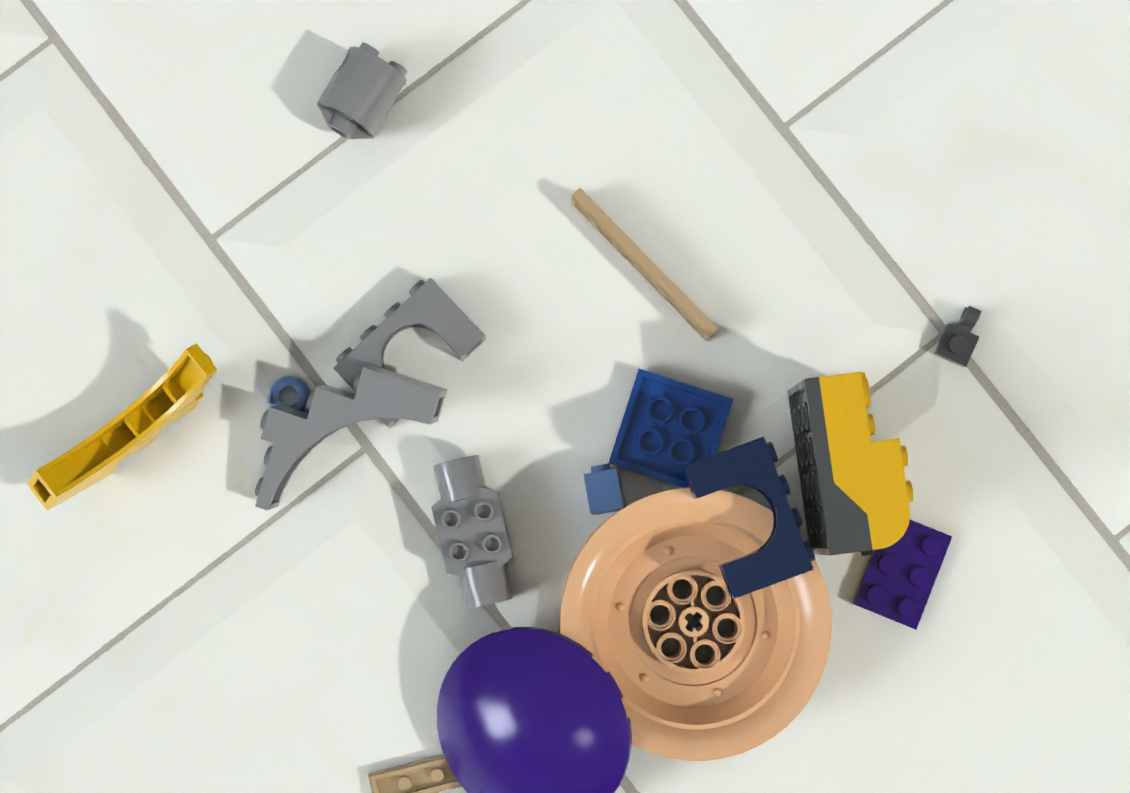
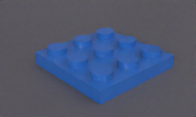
[608,369,734,488]

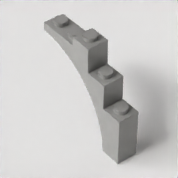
[255,365,448,511]

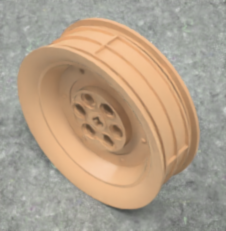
[560,488,832,761]

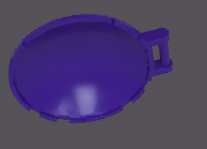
[437,627,632,793]

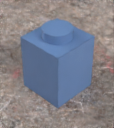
[583,464,626,515]

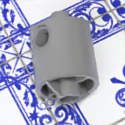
[317,42,407,139]

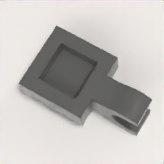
[934,306,981,367]

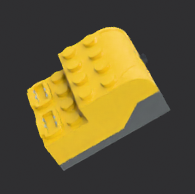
[787,372,913,556]

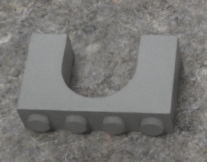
[333,278,487,428]

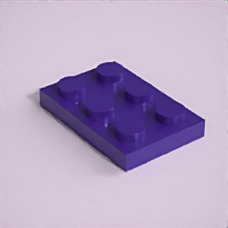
[852,520,952,630]

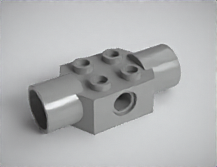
[431,455,514,610]

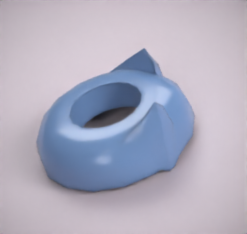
[267,376,311,412]

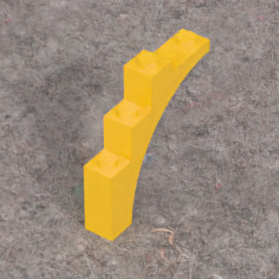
[27,343,217,511]

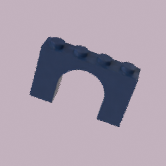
[682,436,816,599]

